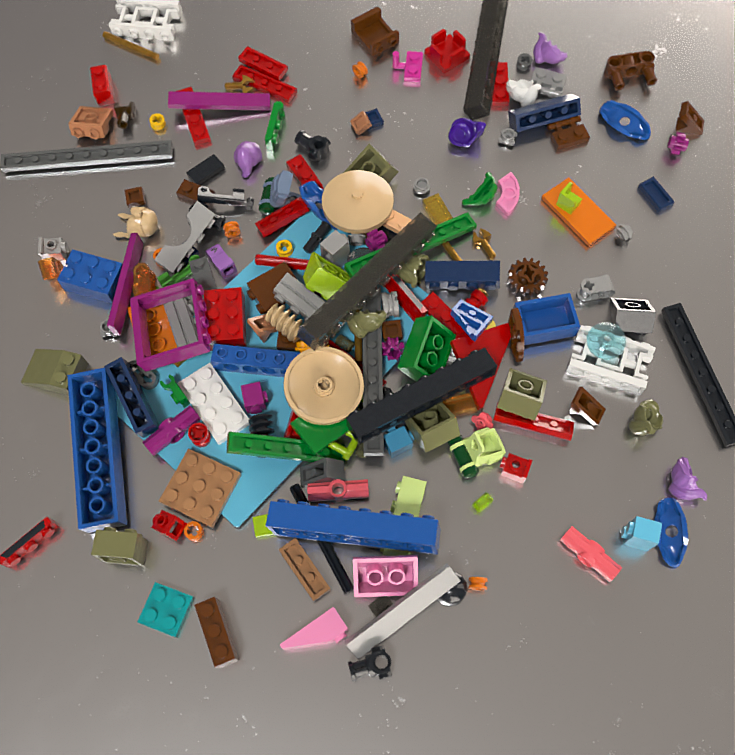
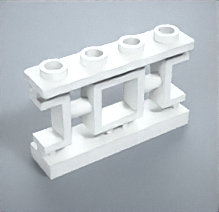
[109,0,182,41]
[566,325,656,395]

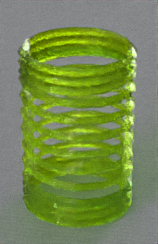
[472,492,493,512]

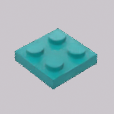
[137,582,195,638]

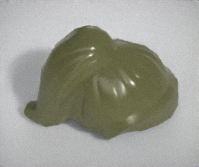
[396,253,430,288]
[342,308,387,338]
[628,399,663,436]

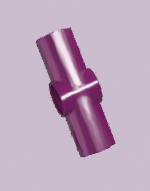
[142,405,201,456]

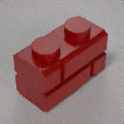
[90,65,115,106]

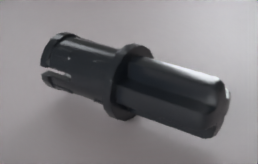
[303,221,331,254]

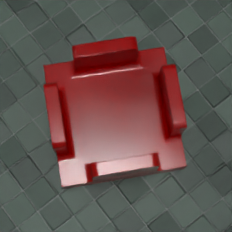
[424,28,470,74]

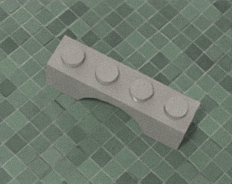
[154,201,216,274]

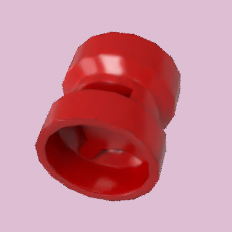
[464,289,488,309]
[188,423,211,448]

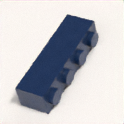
[508,94,581,132]
[425,260,500,291]
[104,357,159,438]

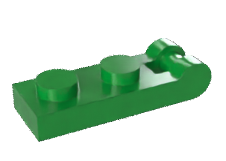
[265,101,285,150]

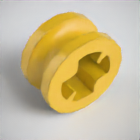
[149,113,166,130]
[276,240,293,257]

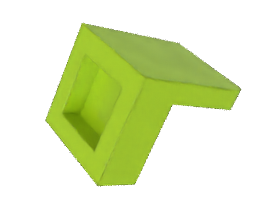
[556,182,582,215]

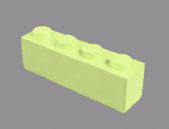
[380,476,427,556]

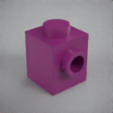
[241,381,269,414]

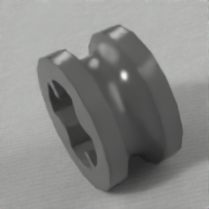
[516,53,532,70]

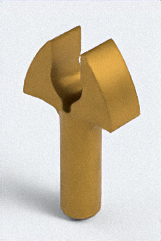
[224,75,256,93]
[472,228,496,259]

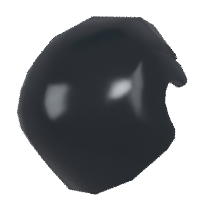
[438,571,468,606]

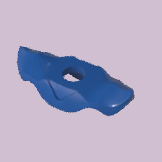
[599,100,651,140]
[299,181,337,230]
[654,497,688,568]

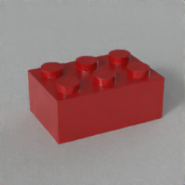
[204,287,247,351]

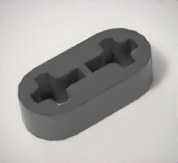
[129,360,158,390]

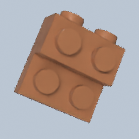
[68,106,114,139]

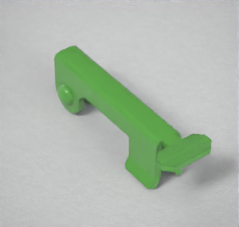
[152,255,200,291]

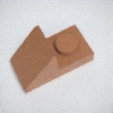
[247,314,277,343]

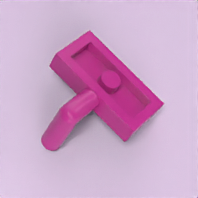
[393,51,423,82]

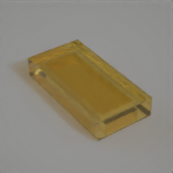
[422,193,453,226]

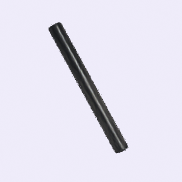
[290,483,354,594]

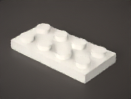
[177,363,250,445]

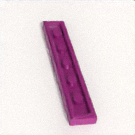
[168,91,270,111]
[107,233,144,335]

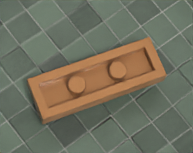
[278,538,331,602]

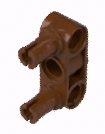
[604,51,657,91]

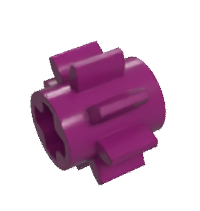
[667,132,689,155]
[365,229,388,251]
[382,337,404,361]

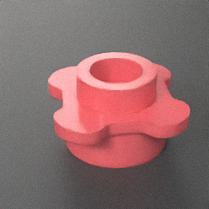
[471,412,493,430]

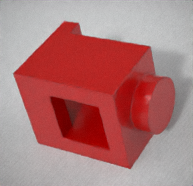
[499,453,533,484]
[151,510,187,542]

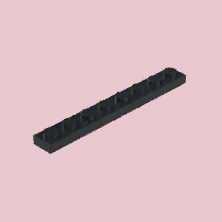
[661,303,735,447]

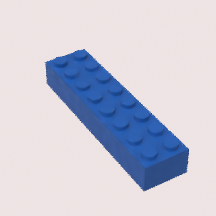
[67,367,127,533]
[266,499,441,555]

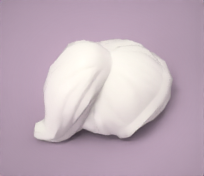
[506,79,541,107]

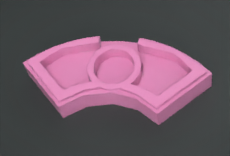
[496,172,520,217]

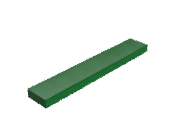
[227,431,345,463]

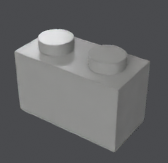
[320,230,350,268]

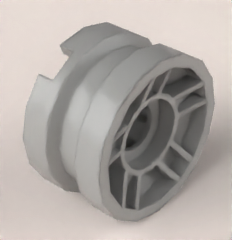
[381,291,399,318]

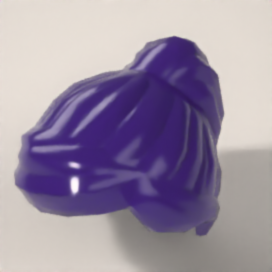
[448,118,486,147]

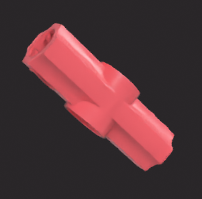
[307,479,369,502]
[560,526,622,582]

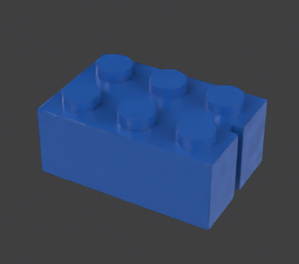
[57,249,123,304]
[513,293,581,345]

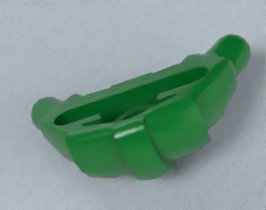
[462,172,498,206]

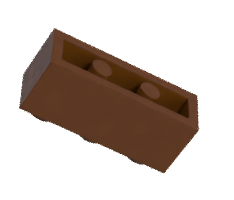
[194,596,239,669]

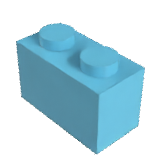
[621,516,662,551]

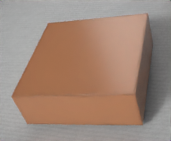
[350,111,372,135]

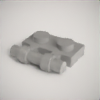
[531,67,568,99]

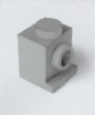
[38,237,68,262]

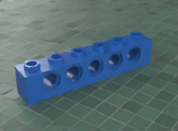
[210,344,300,377]

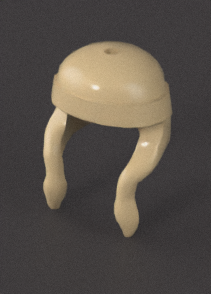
[113,207,158,238]

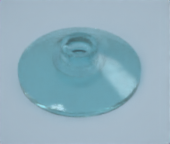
[586,322,626,360]

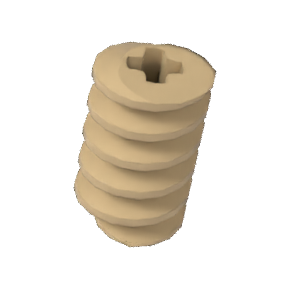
[265,303,308,343]

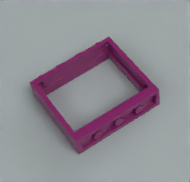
[130,278,211,372]

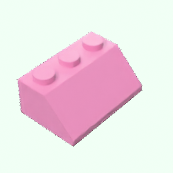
[353,555,418,597]

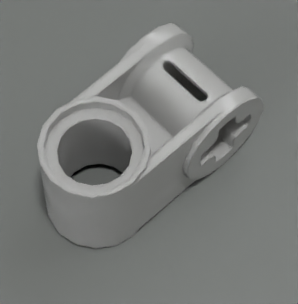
[576,274,616,302]

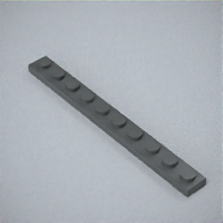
[0,140,173,172]
[362,278,384,456]

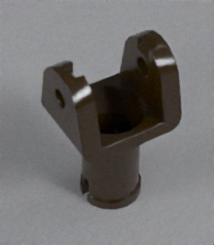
[113,102,136,129]

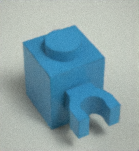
[384,426,414,458]

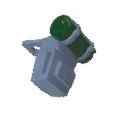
[259,170,303,215]

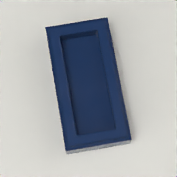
[638,176,675,213]

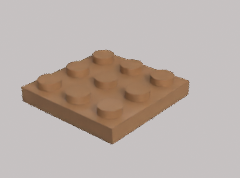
[159,448,242,528]

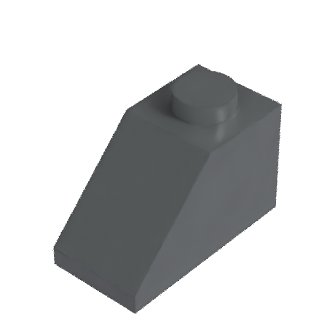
[189,256,217,301]
[300,458,345,487]

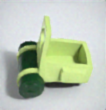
[447,427,506,479]

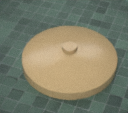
[322,170,394,234]
[284,347,364,425]

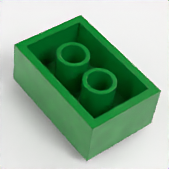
[397,316,456,382]

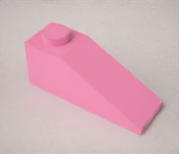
[280,607,349,650]

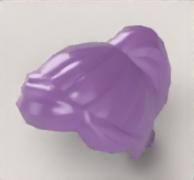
[533,32,568,64]
[234,141,262,178]
[668,457,707,501]

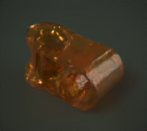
[38,257,63,281]
[133,263,156,297]

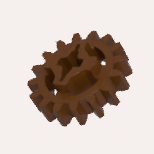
[507,258,548,297]

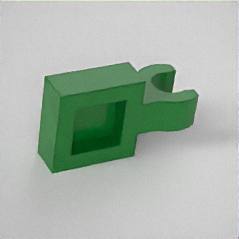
[160,375,190,408]

